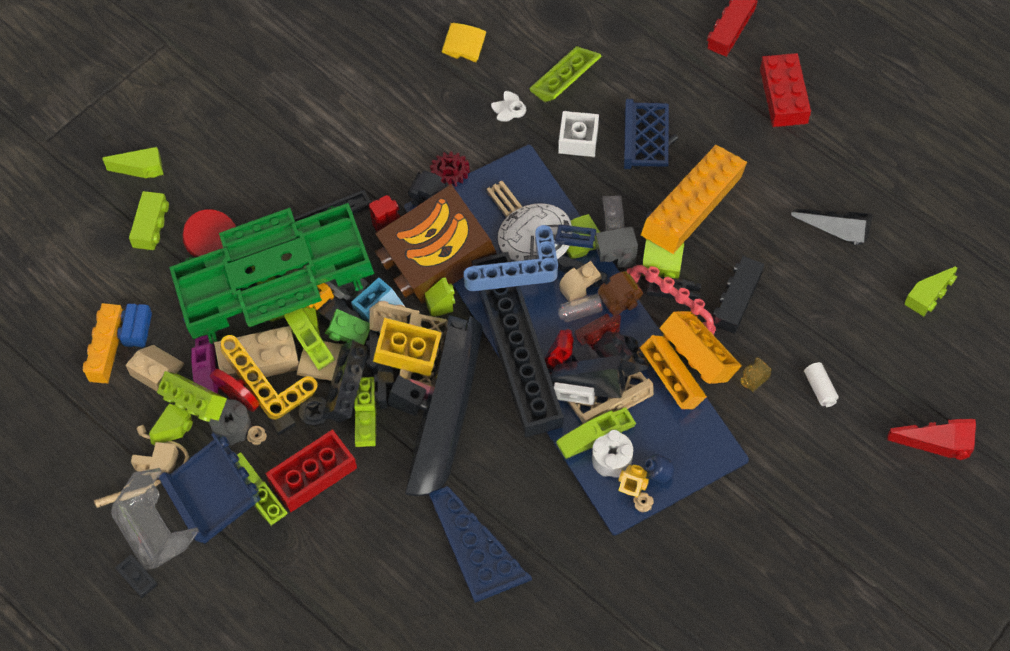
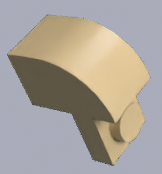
[559,261,602,304]
[131,442,179,480]

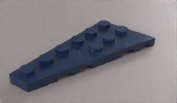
[429,486,532,603]

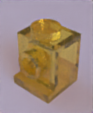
[740,357,772,392]

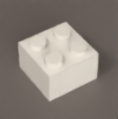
[559,111,599,157]

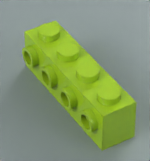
[157,371,227,422]

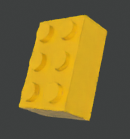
[373,318,442,376]

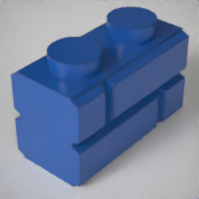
[117,304,152,347]

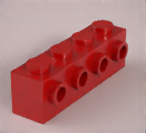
[707,0,758,57]

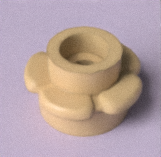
[247,426,267,445]
[633,492,654,512]

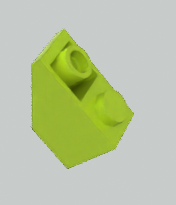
[425,277,455,317]

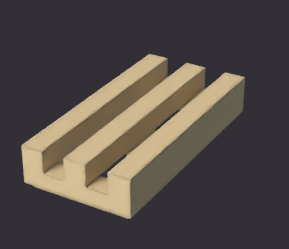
[487,181,522,218]

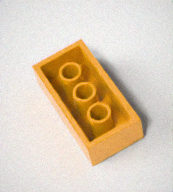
[659,311,742,384]

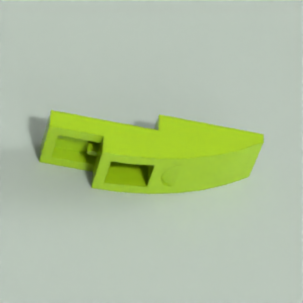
[284,308,335,371]
[355,377,376,447]
[556,407,636,459]
[238,452,288,526]

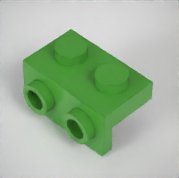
[325,309,370,345]

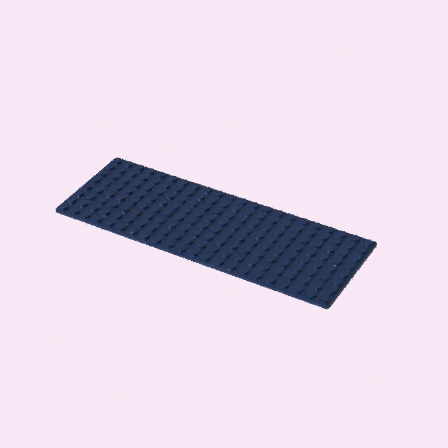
[404,145,749,535]

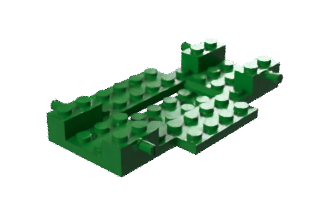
[169,203,374,344]

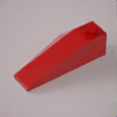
[887,419,976,460]

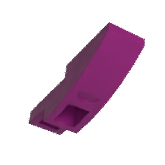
[192,335,218,394]

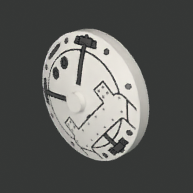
[498,203,572,262]

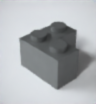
[595,226,638,268]

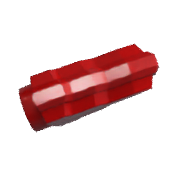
[544,329,574,369]

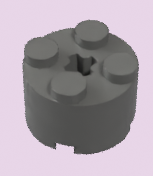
[209,400,252,445]

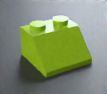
[641,239,684,279]

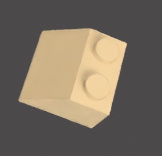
[126,345,185,391]

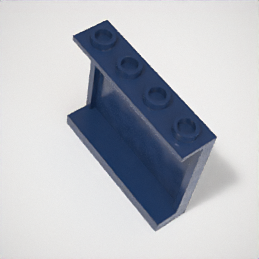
[158,433,261,543]

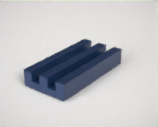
[555,224,596,249]

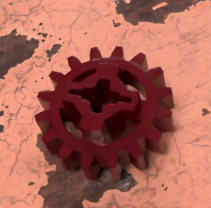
[430,151,470,187]

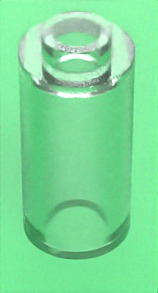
[558,293,603,322]

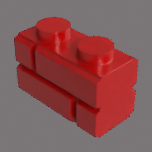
[369,195,400,232]

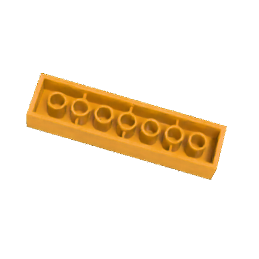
[641,145,747,254]

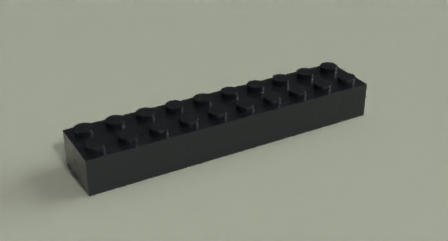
[472,252,564,437]

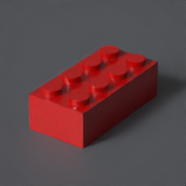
[760,53,811,127]
[265,429,357,513]

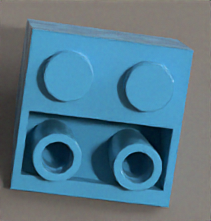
[352,278,406,335]

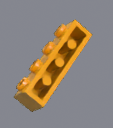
[83,303,123,384]
[640,335,707,409]

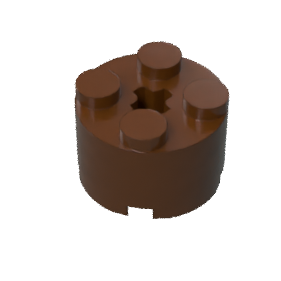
[598,271,643,316]

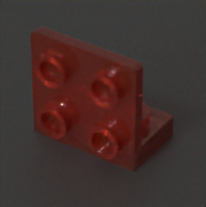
[574,314,621,350]

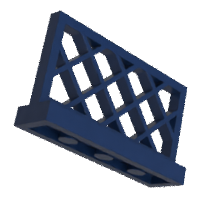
[624,99,669,169]

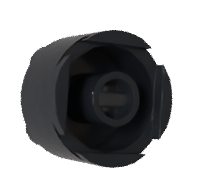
[408,171,449,206]

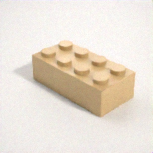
[214,326,299,381]

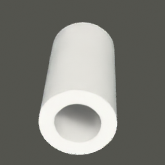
[804,362,839,407]

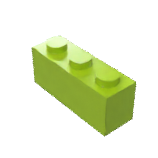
[129,191,169,250]

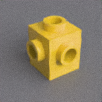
[618,465,649,497]

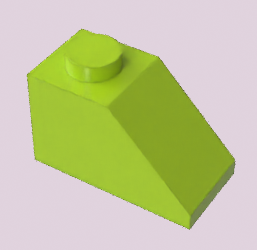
[149,403,193,445]

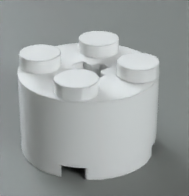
[592,430,633,478]

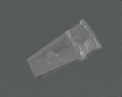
[602,196,625,231]

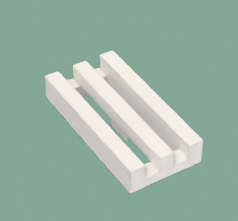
[554,382,595,405]

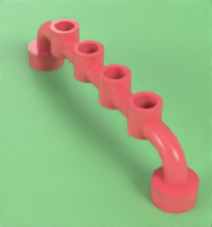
[626,265,716,335]

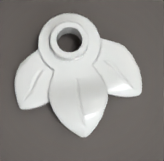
[491,91,526,121]

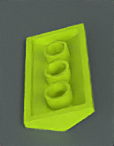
[529,46,602,102]

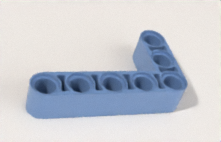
[464,225,558,291]

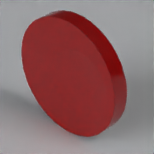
[183,210,236,258]
[210,369,259,412]

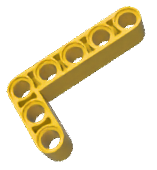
[220,335,317,420]

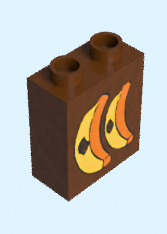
[374,184,497,304]

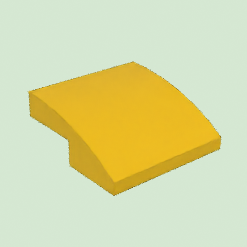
[442,23,486,62]

